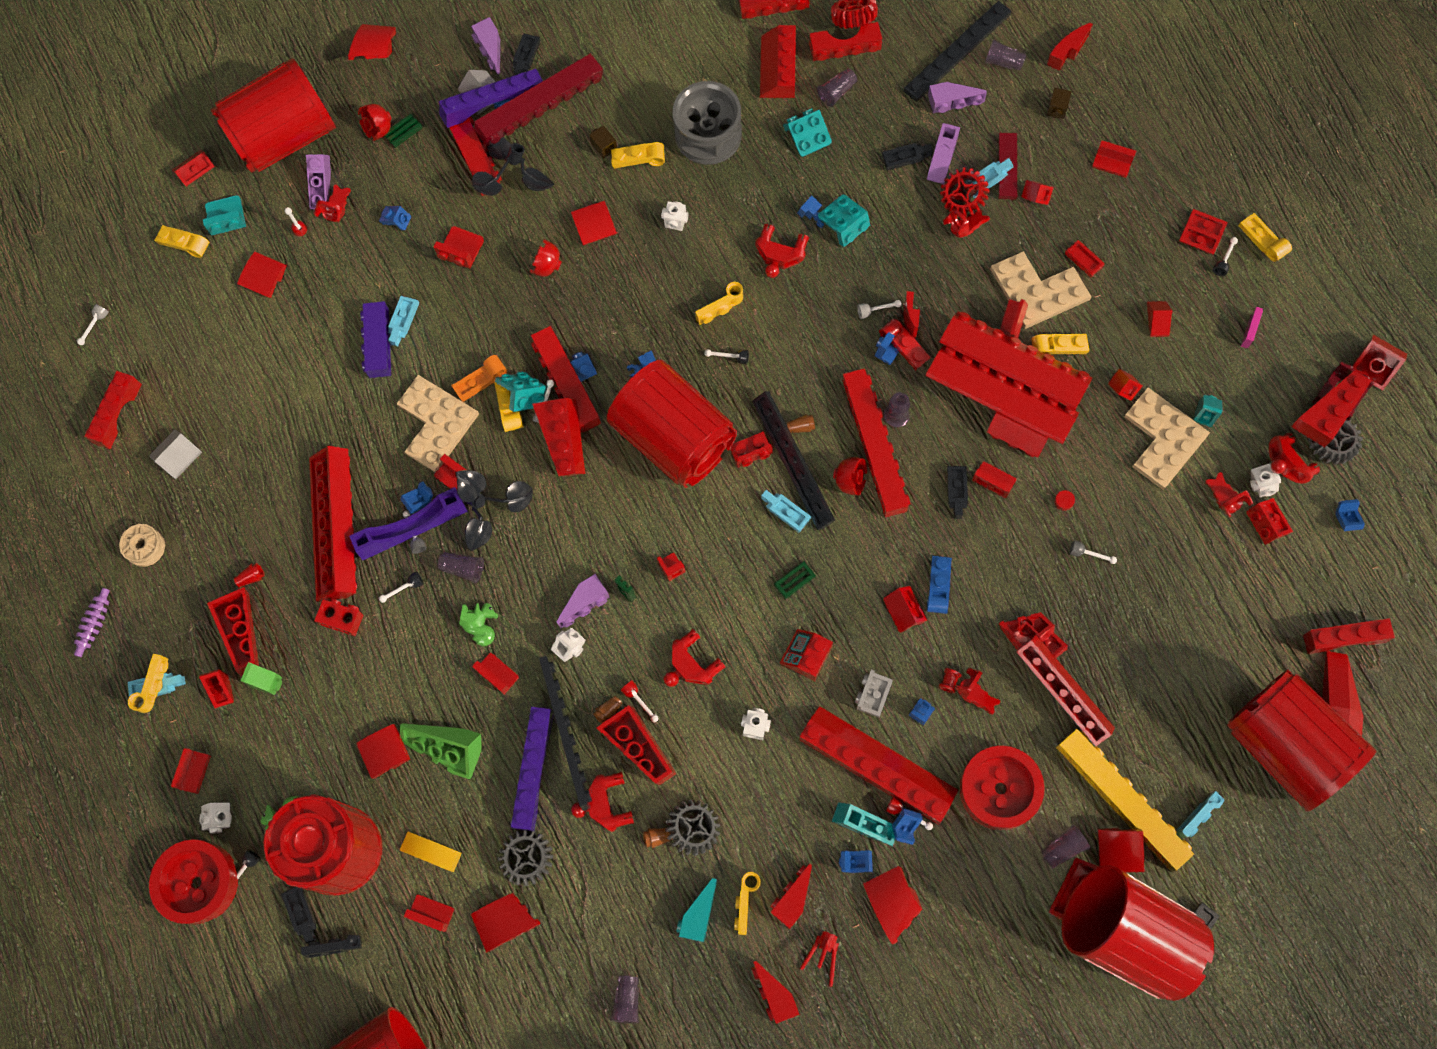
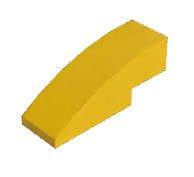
[400,832,462,872]

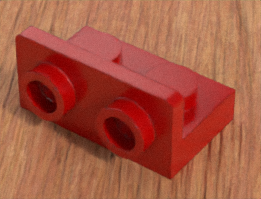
[730,431,772,467]
[1246,498,1293,545]

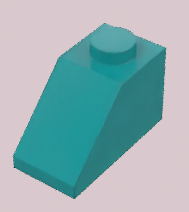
[1193,395,1223,427]

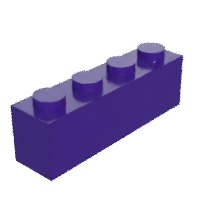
[360,301,391,378]

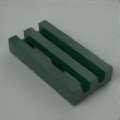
[385,114,423,148]
[774,561,816,600]
[614,575,636,602]

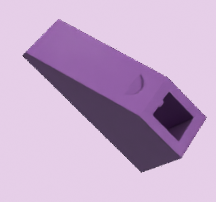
[471,17,500,74]
[928,82,987,113]
[927,123,960,184]
[306,154,331,209]
[556,574,609,629]

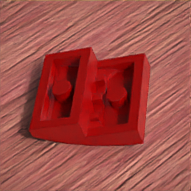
[571,201,617,246]
[1179,209,1228,255]
[237,251,287,298]
[903,291,920,340]
[356,724,410,779]
[1098,828,1145,872]

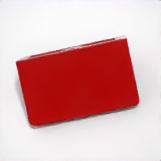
[1092,140,1136,178]
[172,150,215,186]
[1000,299,1028,338]
[434,454,466,489]
[972,461,1017,498]
[883,586,927,633]
[472,653,519,695]
[171,748,211,794]
[404,894,455,932]

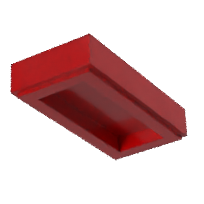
[1065,240,1105,278]

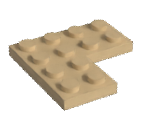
[990,251,1091,329]
[397,375,479,473]
[1124,388,1210,490]

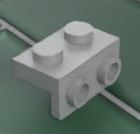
[855,669,893,718]

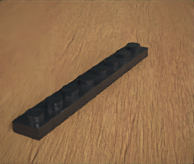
[904,1,1011,102]
[752,391,835,530]
[539,656,592,811]

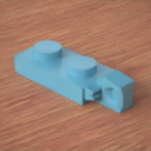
[964,158,1013,198]
[388,296,419,347]
[761,490,811,533]
[128,673,186,700]
[1176,791,1224,838]

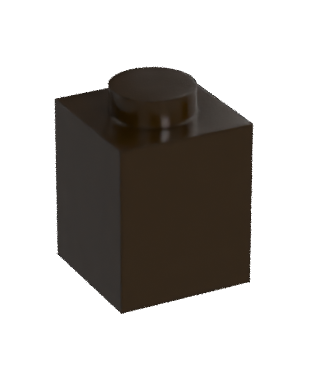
[1047,87,1072,119]
[589,125,617,159]

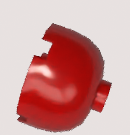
[358,103,391,141]
[529,239,562,277]
[833,457,867,495]

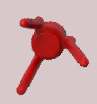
[800,931,839,987]

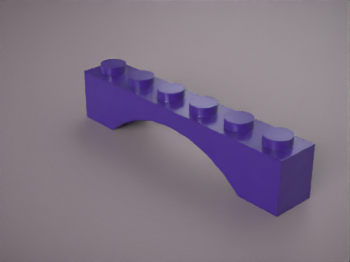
[439,69,543,128]
[350,487,468,560]
[511,707,554,832]

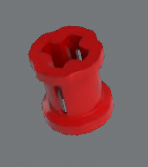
[938,668,962,694]

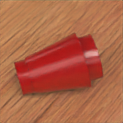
[234,563,265,588]

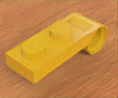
[611,142,665,169]
[1238,213,1292,262]
[154,225,210,258]
[695,282,743,325]
[1031,334,1089,355]
[494,382,524,432]
[128,654,168,713]
[734,872,760,935]

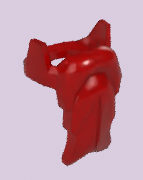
[314,185,351,223]
[943,209,990,238]
[1205,472,1253,517]
[955,667,1001,715]

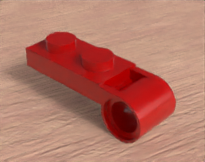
[879,319,931,371]

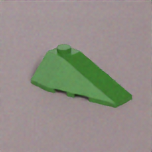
[400,723,482,779]

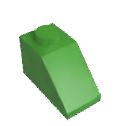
[241,662,282,695]

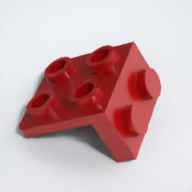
[433,226,484,269]

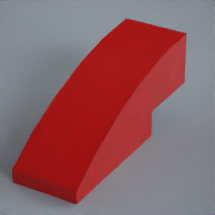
[1047,23,1093,71]

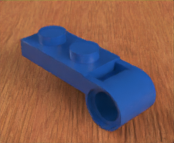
[927,556,952,614]

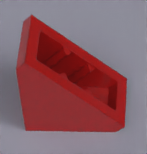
[1147,301,1172,337]
[199,669,234,708]

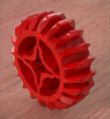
[831,0,878,29]
[940,167,990,217]

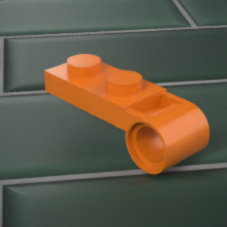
[452,355,507,402]

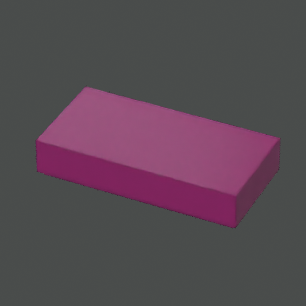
[1241,307,1263,348]

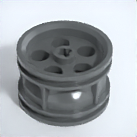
[673,81,742,165]

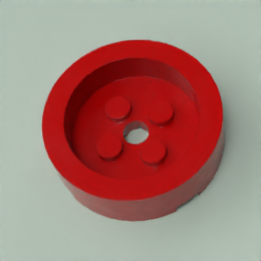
[960,746,1045,830]
[149,840,238,925]

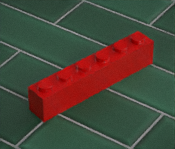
[438,103,502,196]
[530,326,601,433]
[1016,635,1115,746]

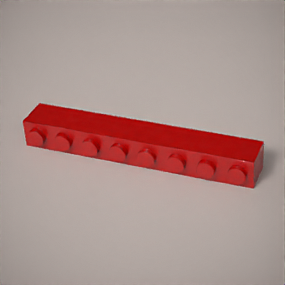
[842,368,910,518]

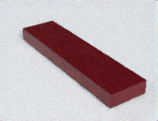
[998,133,1018,200]

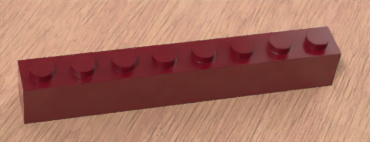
[474,53,603,146]

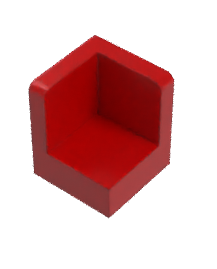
[1021,180,1054,205]
[1108,369,1143,401]
[657,553,686,581]

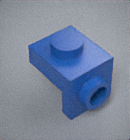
[379,206,411,230]
[874,332,899,365]
[569,351,597,382]
[400,482,433,514]
[1335,499,1365,531]
[892,809,923,845]
[839,850,873,873]

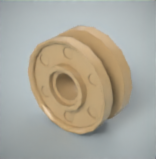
[119,524,165,567]

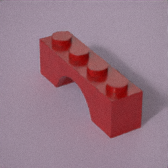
[809,22,882,61]
[84,371,142,449]
[1303,618,1395,654]

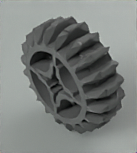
[1307,419,1363,465]
[665,800,720,856]
[498,830,554,886]

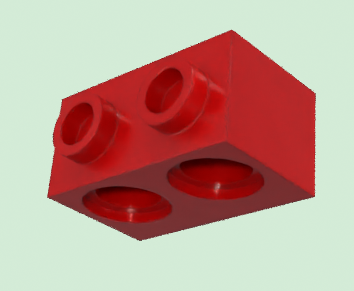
[314,599,364,636]

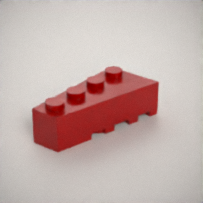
[1291,370,1372,448]
[596,705,676,785]

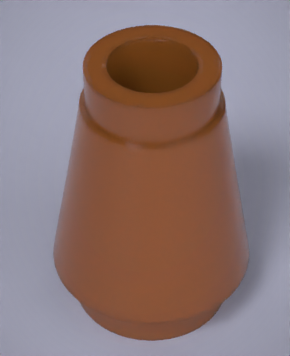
[787,414,816,433]
[593,696,622,724]
[643,828,674,849]

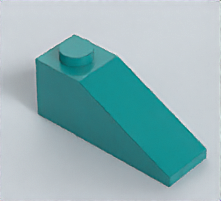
[831,802,895,846]
[676,878,717,942]

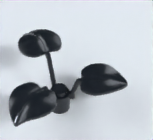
[472,137,554,196]
[455,470,533,551]

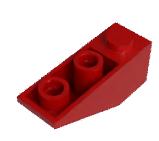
[770,864,812,929]
[751,961,800,1024]

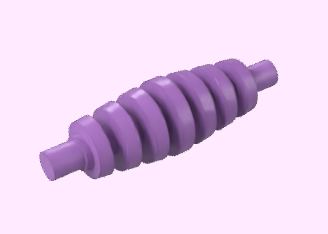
[74,588,110,657]

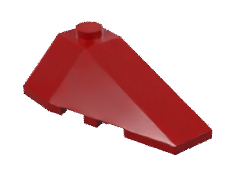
[1322,651,1363,736]

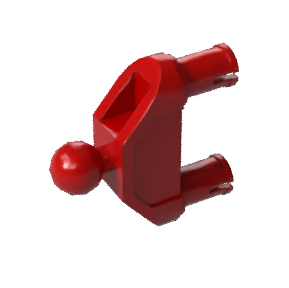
[755,224,809,278]
[1268,433,1320,484]
[664,628,726,687]
[571,771,634,832]

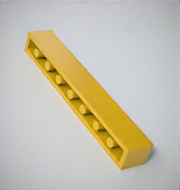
[1056,729,1194,872]

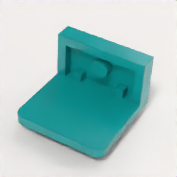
[783,108,832,156]
[818,194,870,247]
[203,195,246,236]
[495,372,546,412]

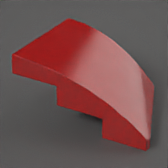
[348,24,396,60]
[999,612,1068,658]
[863,866,922,944]
[471,893,541,953]

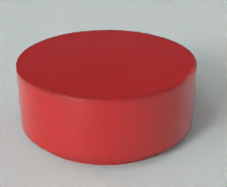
[1055,490,1075,511]

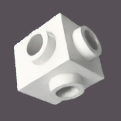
[661,201,689,231]
[1250,463,1281,497]
[551,628,586,662]
[741,708,771,740]
[199,803,232,834]

